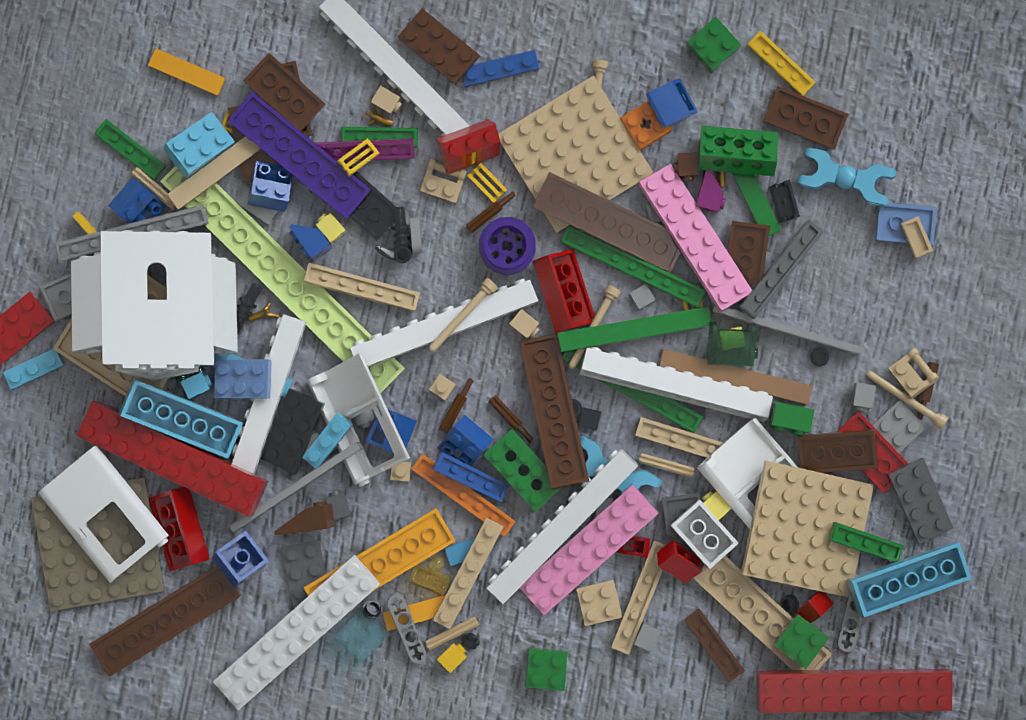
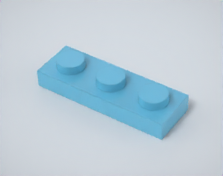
[3,349,64,390]
[303,413,353,469]

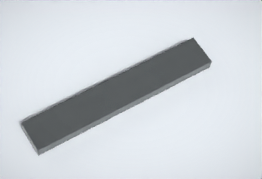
[739,220,823,319]

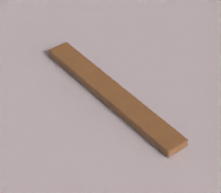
[659,349,812,405]

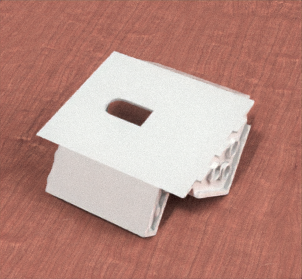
[71,230,238,381]

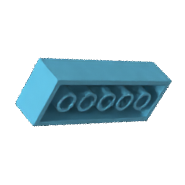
[119,378,243,458]
[847,542,972,617]

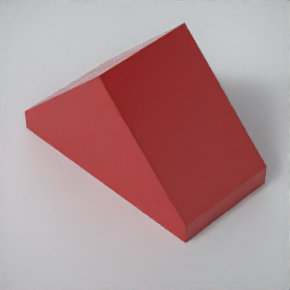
[617,536,650,558]
[792,591,834,624]

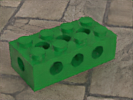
[698,126,778,176]
[484,429,561,512]

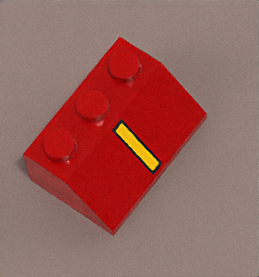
[436,119,501,175]

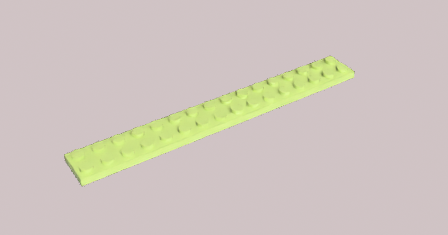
[160,166,405,394]

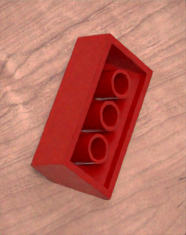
[532,249,595,334]
[149,487,210,572]

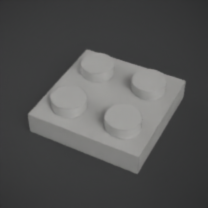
[873,400,927,453]

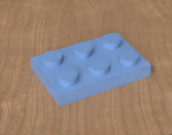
[875,203,937,246]
[214,359,271,399]

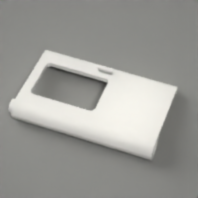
[306,352,410,487]
[697,418,798,529]
[38,446,169,583]

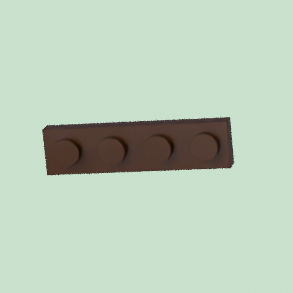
[683,608,745,682]

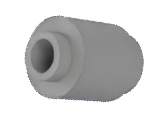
[354,409,375,429]

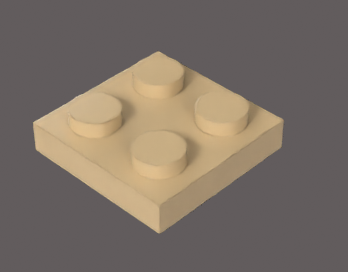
[576,580,622,626]

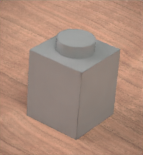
[851,382,876,412]
[634,622,661,654]

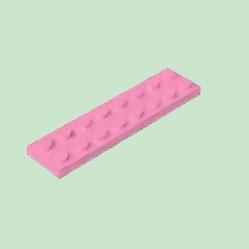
[638,164,752,312]
[520,484,659,615]

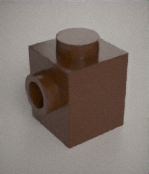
[674,152,698,181]

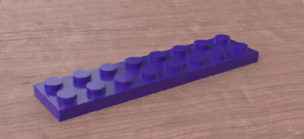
[228,92,371,220]

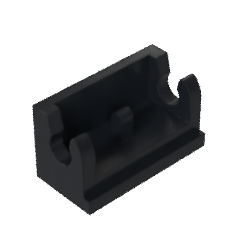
[770,180,800,223]

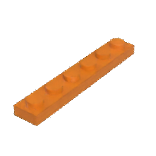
[411,453,516,537]

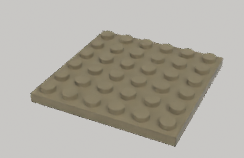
[31,477,165,612]

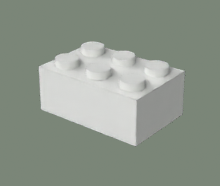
[670,500,738,569]

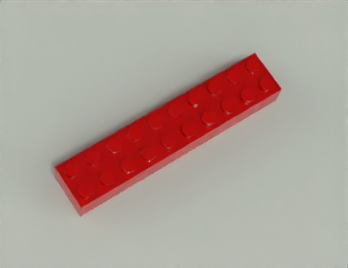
[77,401,269,517]
[756,669,952,713]

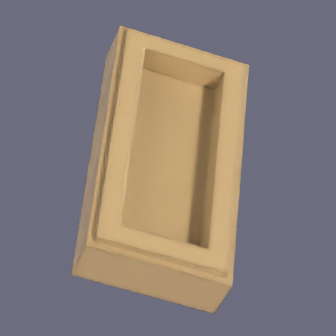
[900,216,933,259]

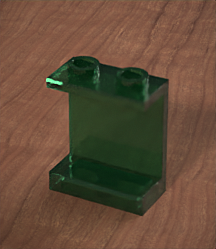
[707,321,760,366]

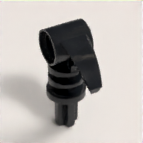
[375,206,413,263]
[237,283,262,335]

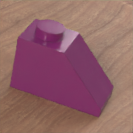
[696,170,726,213]

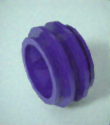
[479,217,536,275]

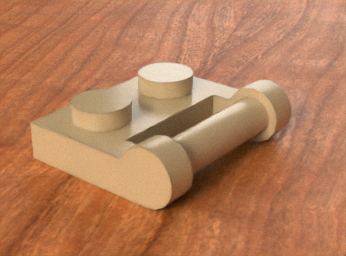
[420,159,467,204]
[888,348,939,399]

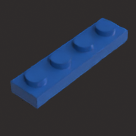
[463,50,540,87]
[432,452,509,503]

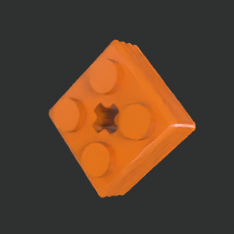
[620,101,672,151]

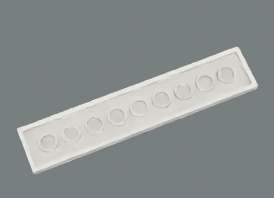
[213,555,380,711]

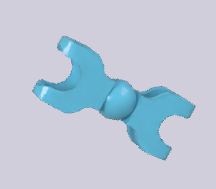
[796,148,897,207]
[580,436,663,493]

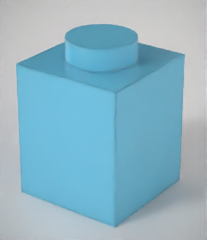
[181,372,212,400]

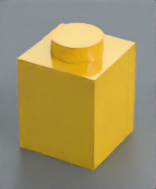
[437,643,467,673]

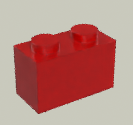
[657,540,702,583]

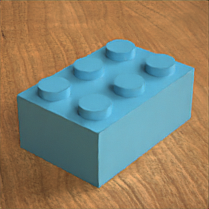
[164,112,235,180]

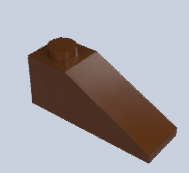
[274,501,335,535]

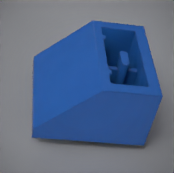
[646,78,698,128]
[247,161,293,212]
[108,177,167,224]
[289,224,332,261]
[366,409,417,453]
[437,415,494,467]

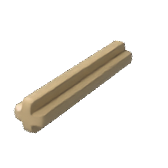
[131,167,176,210]
[638,453,695,477]
[425,617,479,650]

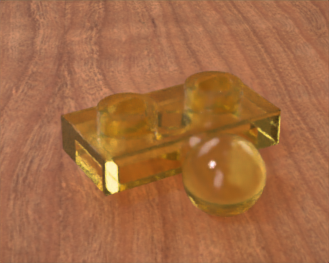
[409,555,452,596]

